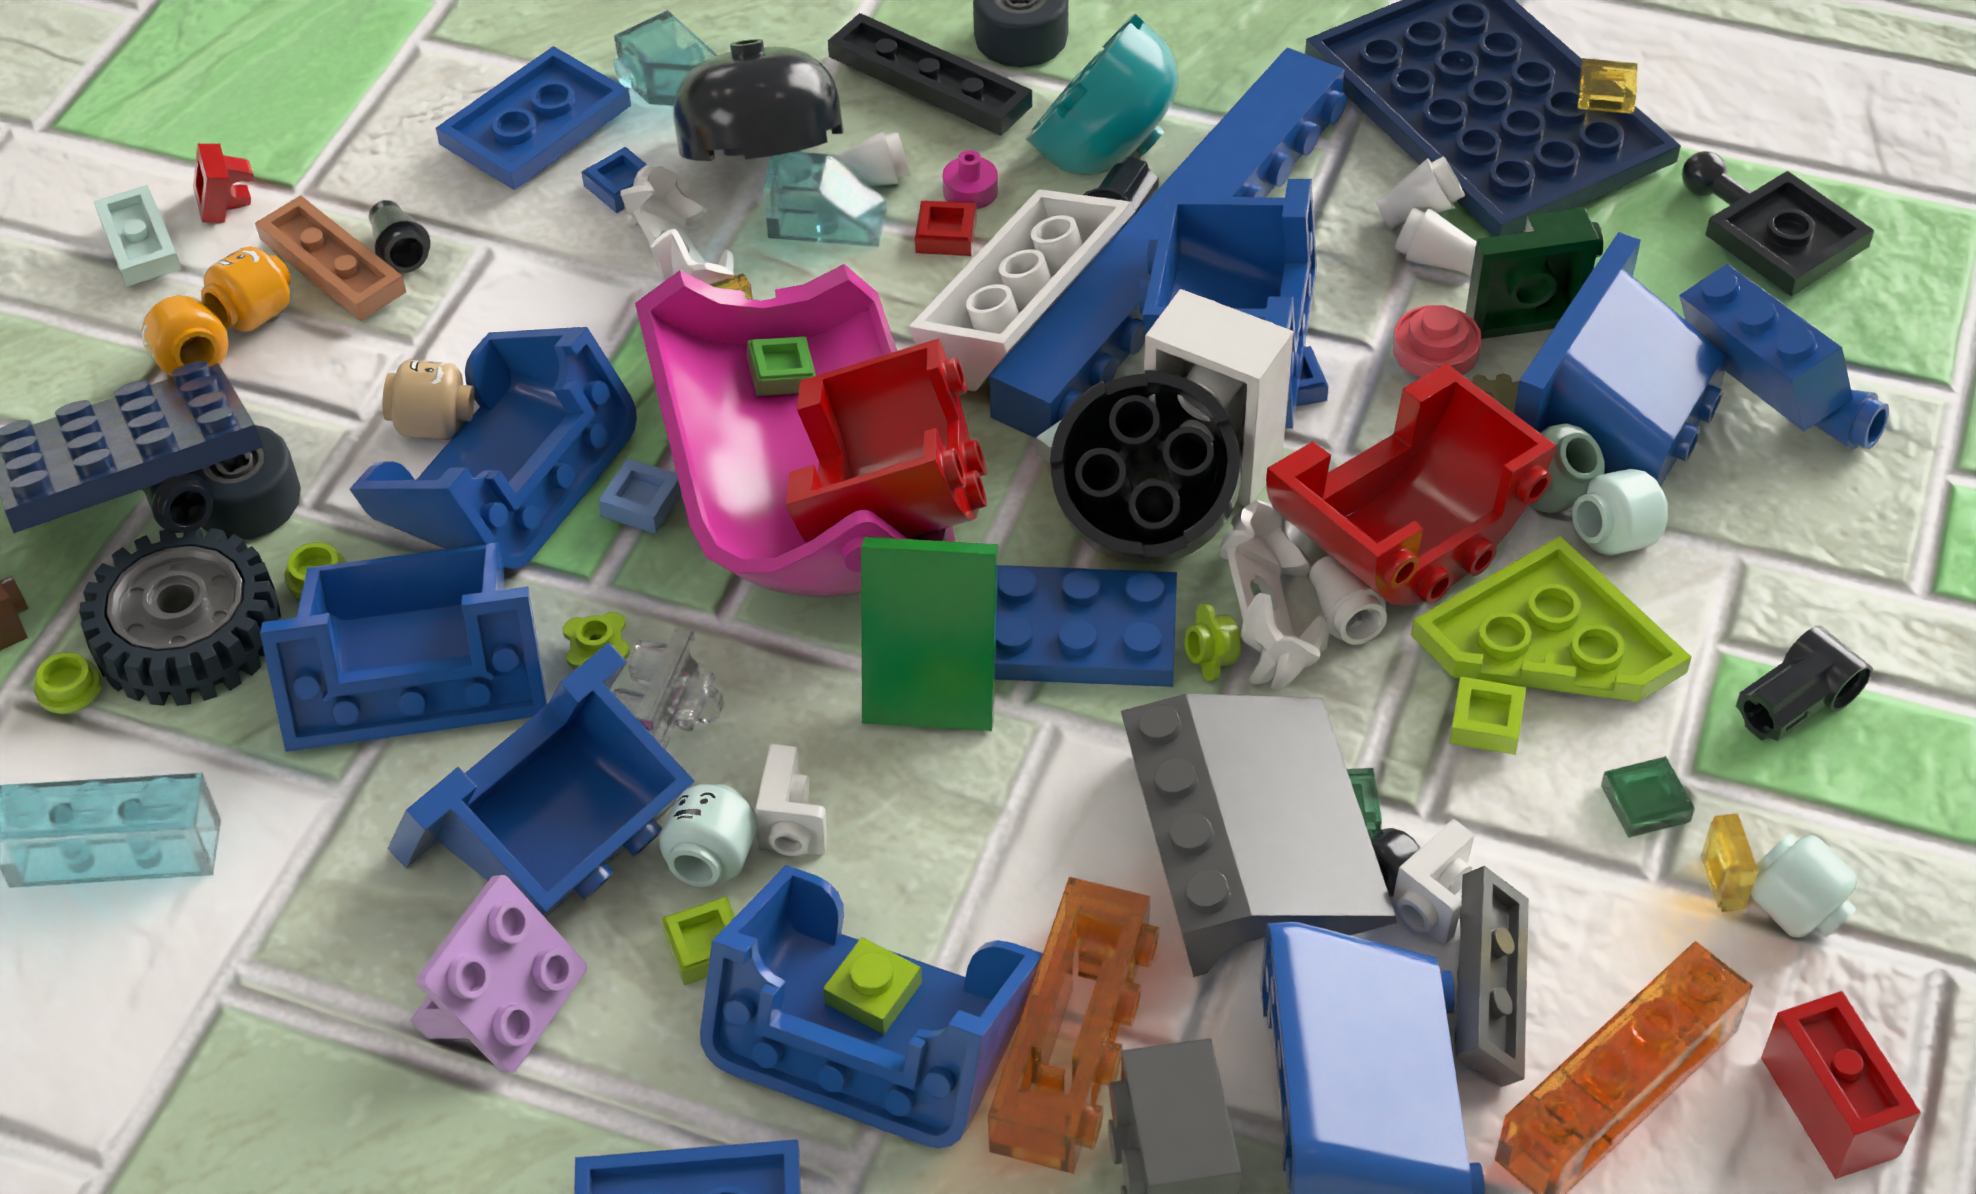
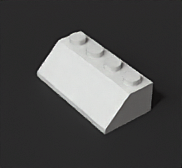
[909,189,1135,391]

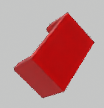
[1761,991,1921,1179]

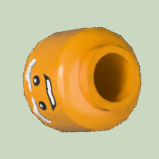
[201,246,291,332]
[141,295,229,377]

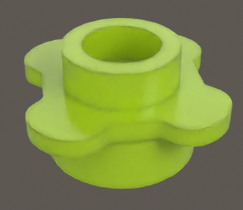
[1184,604,1241,682]
[562,612,630,669]

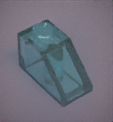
[614,10,717,106]
[763,151,887,247]

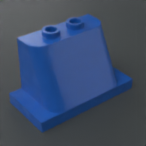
[1139,179,1317,429]
[1514,232,1728,487]
[260,542,548,752]
[387,642,695,918]

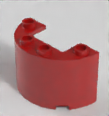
[786,338,987,543]
[1266,363,1556,606]

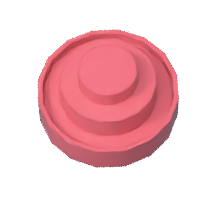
[1393,305,1481,377]

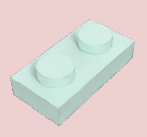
[93,184,181,287]

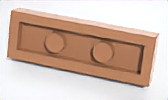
[255,195,407,321]

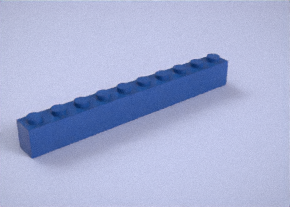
[989,47,1347,438]

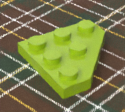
[1411,536,1692,702]

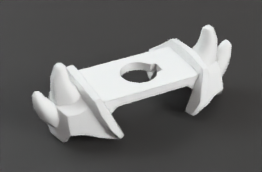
[620,164,734,289]
[1219,500,1329,691]

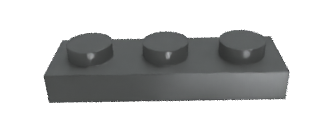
[1454,865,1529,1087]

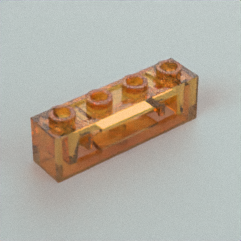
[988,877,1160,1174]
[1494,941,1754,1194]

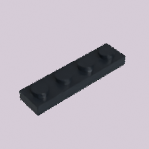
[828,13,1032,136]

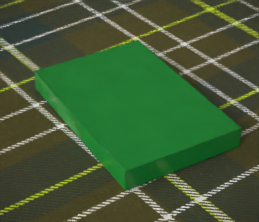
[861,537,998,731]

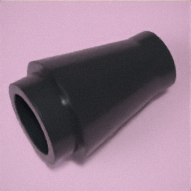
[369,200,430,273]
[141,473,213,533]

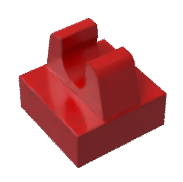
[193,143,254,222]

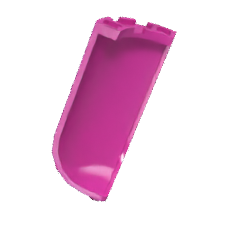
[635,264,955,597]

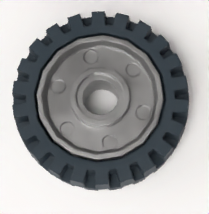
[79,528,281,706]

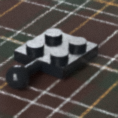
[1682,151,1874,296]

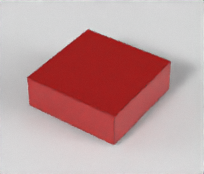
[915,200,977,256]

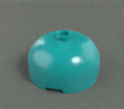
[1026,14,1178,175]

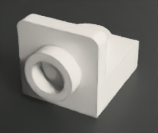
[755,744,828,856]
[1392,819,1475,945]

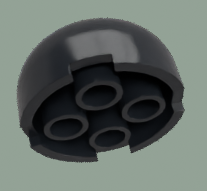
[673,39,844,161]
[1050,370,1242,565]

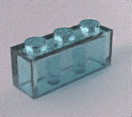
[0,772,221,888]

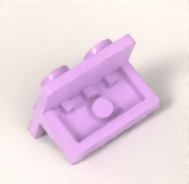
[410,875,587,1073]

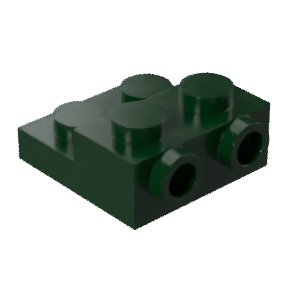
[1465,207,1604,339]

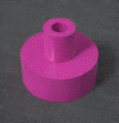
[942,150,998,209]

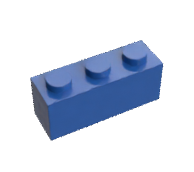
[1679,263,1853,432]

